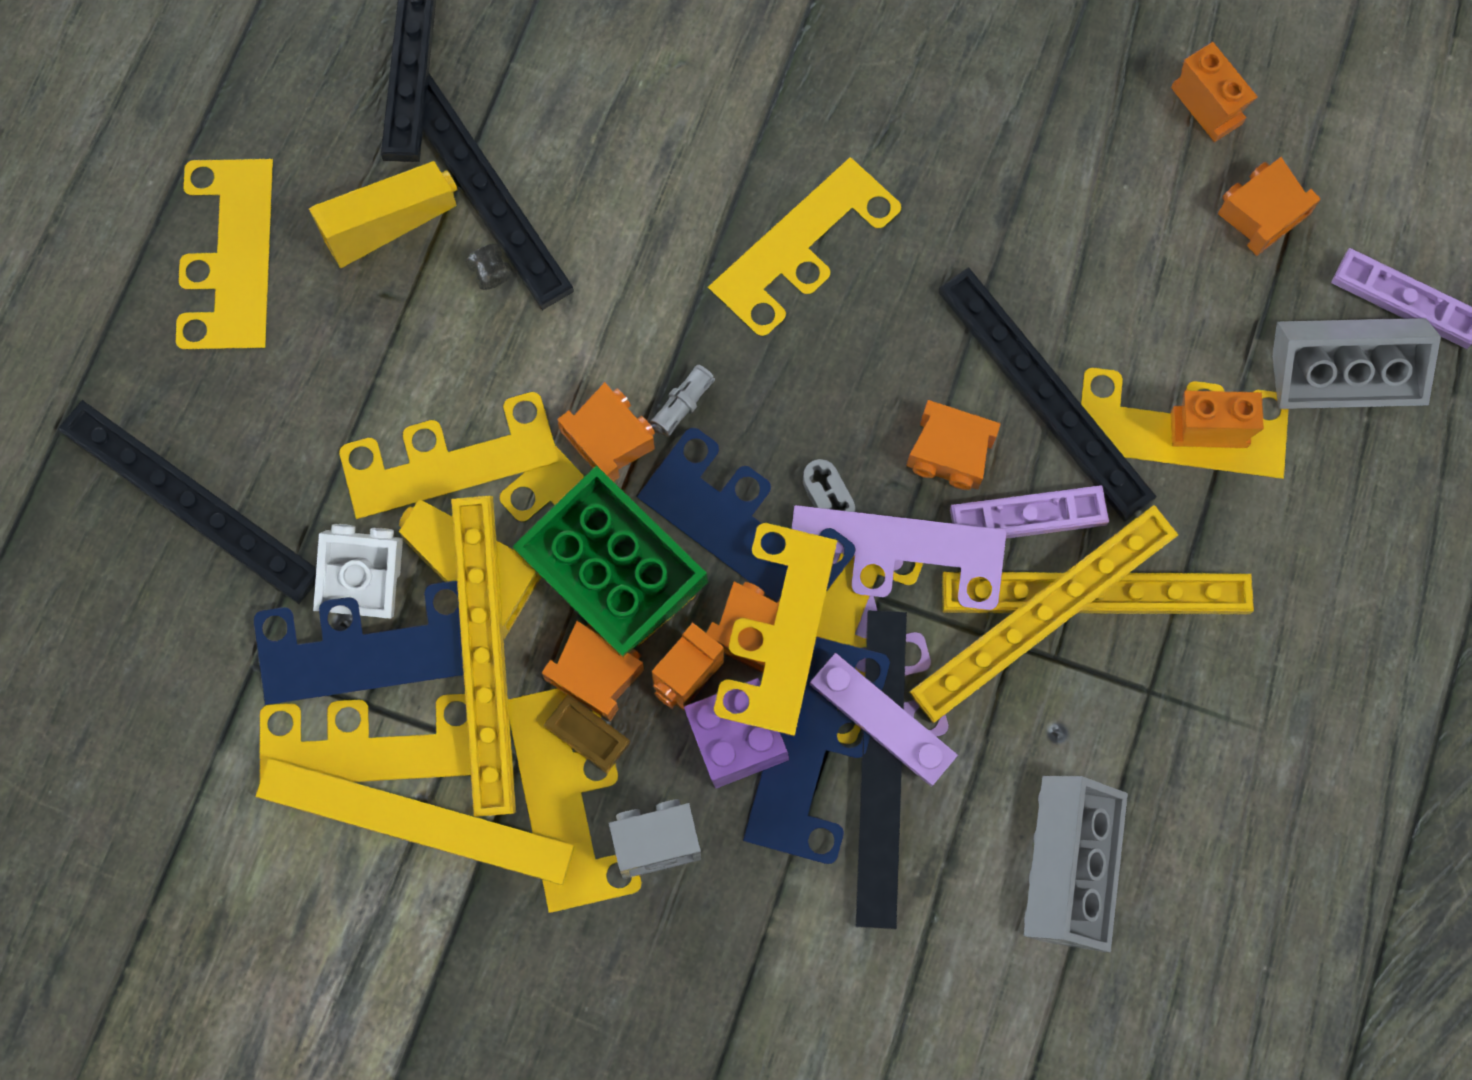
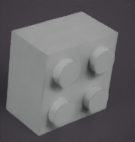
[609,799,701,879]

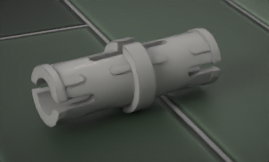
[650,365,715,437]

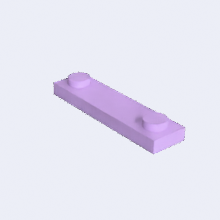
[1331,248,1472,349]
[950,485,1109,539]
[810,653,958,787]

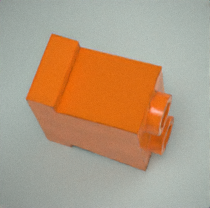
[1171,42,1258,142]
[1218,157,1321,256]
[557,382,655,482]
[1171,391,1264,448]
[906,400,1001,490]
[706,581,780,673]
[542,621,644,722]
[651,622,724,711]

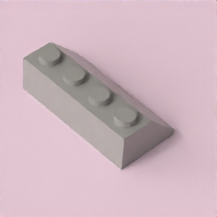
[1272,318,1441,409]
[1024,776,1128,952]

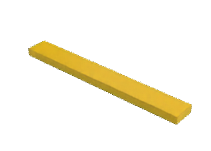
[451,495,516,817]
[908,505,1178,724]
[942,572,1254,614]
[255,758,575,886]

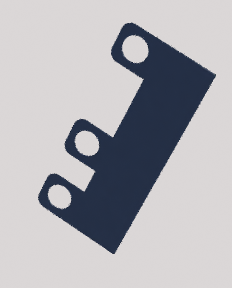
[637,428,856,602]
[254,581,464,705]
[743,637,890,864]

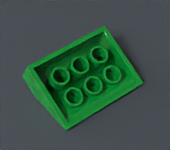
[512,465,708,657]

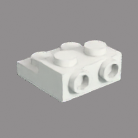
[313,524,403,619]

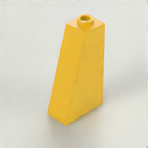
[309,161,458,269]
[399,499,541,639]

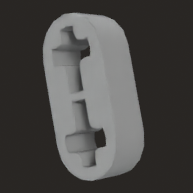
[803,459,855,512]

